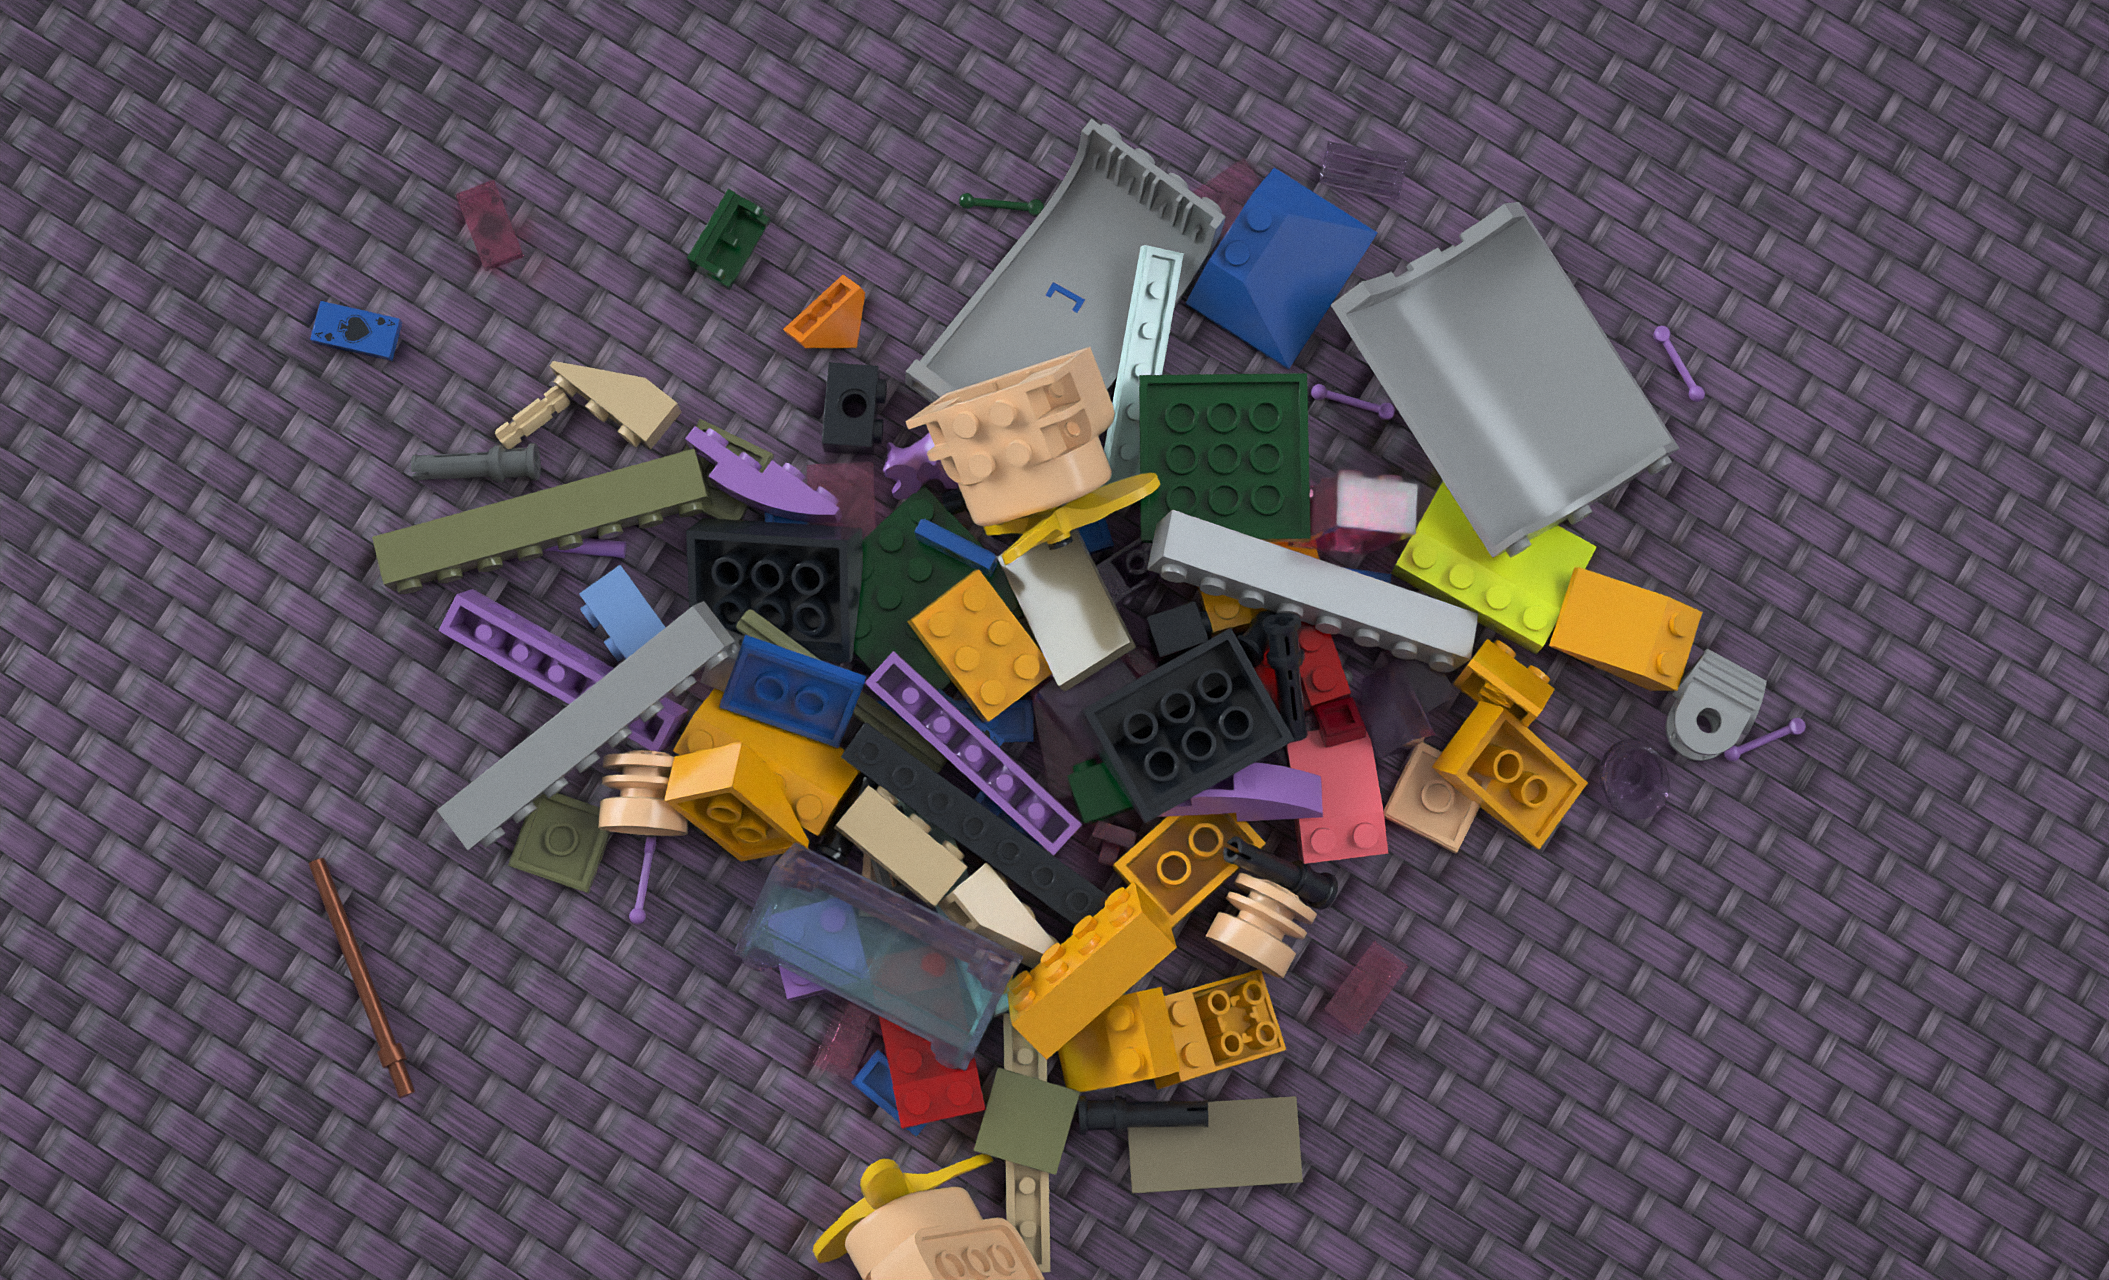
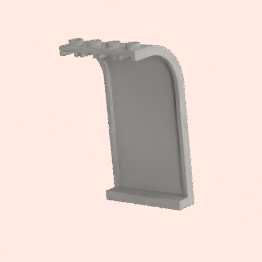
[905,118,1226,403]

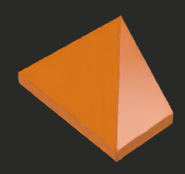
[783,275,865,348]

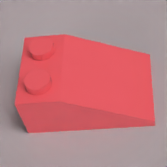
[1286,724,1389,864]

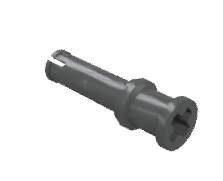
[411,443,541,482]

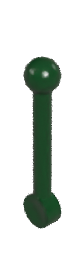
[959,193,1044,217]

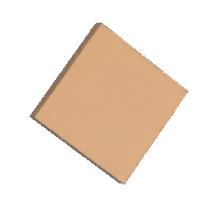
[1384,740,1491,854]

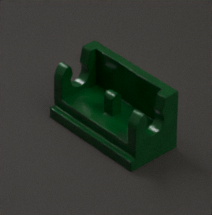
[687,188,771,290]

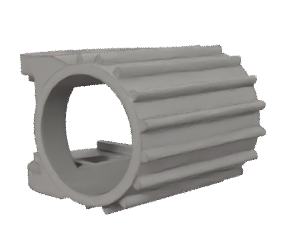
[1665,649,1767,761]

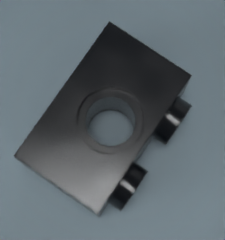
[822,362,887,456]

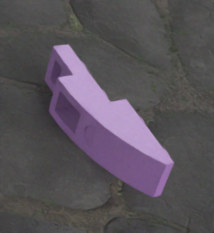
[685,426,842,523]
[1157,762,1323,822]

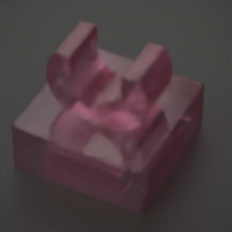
[1092,820,1138,867]

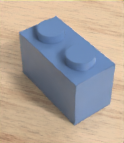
[579,565,666,662]

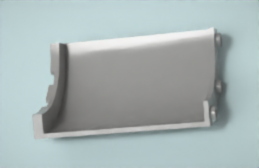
[1331,202,1680,558]

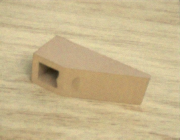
[549,361,681,450]
[938,862,1060,969]

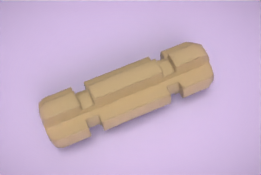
[495,386,570,449]

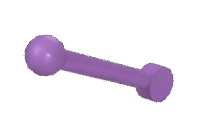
[1653,326,1705,402]
[1311,384,1395,420]
[1724,718,1806,762]
[629,837,656,924]

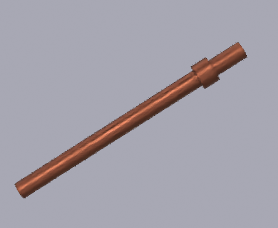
[308,858,415,1099]

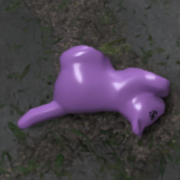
[882,433,959,500]

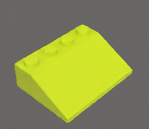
[1391,481,1596,654]

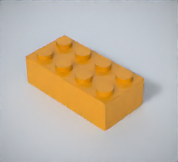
[1007,882,1177,1060]

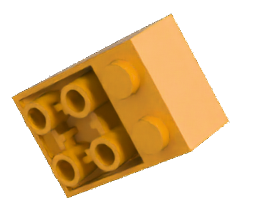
[1153,969,1286,1090]

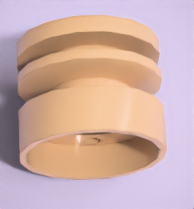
[598,750,689,836]
[1205,872,1317,979]

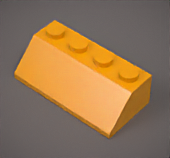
[673,688,861,836]

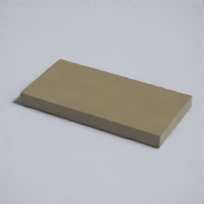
[997,528,1136,692]
[1127,1096,1303,1193]

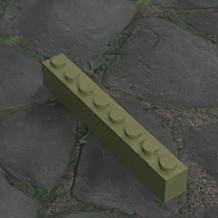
[372,449,713,594]

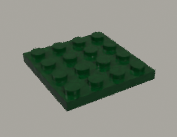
[1139,373,1311,543]
[853,485,1025,692]

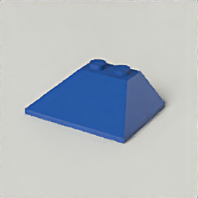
[1185,168,1378,370]

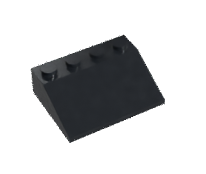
[686,518,863,662]
[1077,628,1294,823]

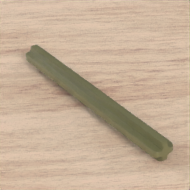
[736,609,948,773]

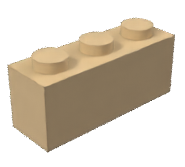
[834,785,967,909]

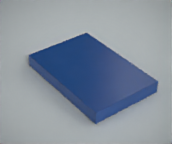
[719,635,866,748]

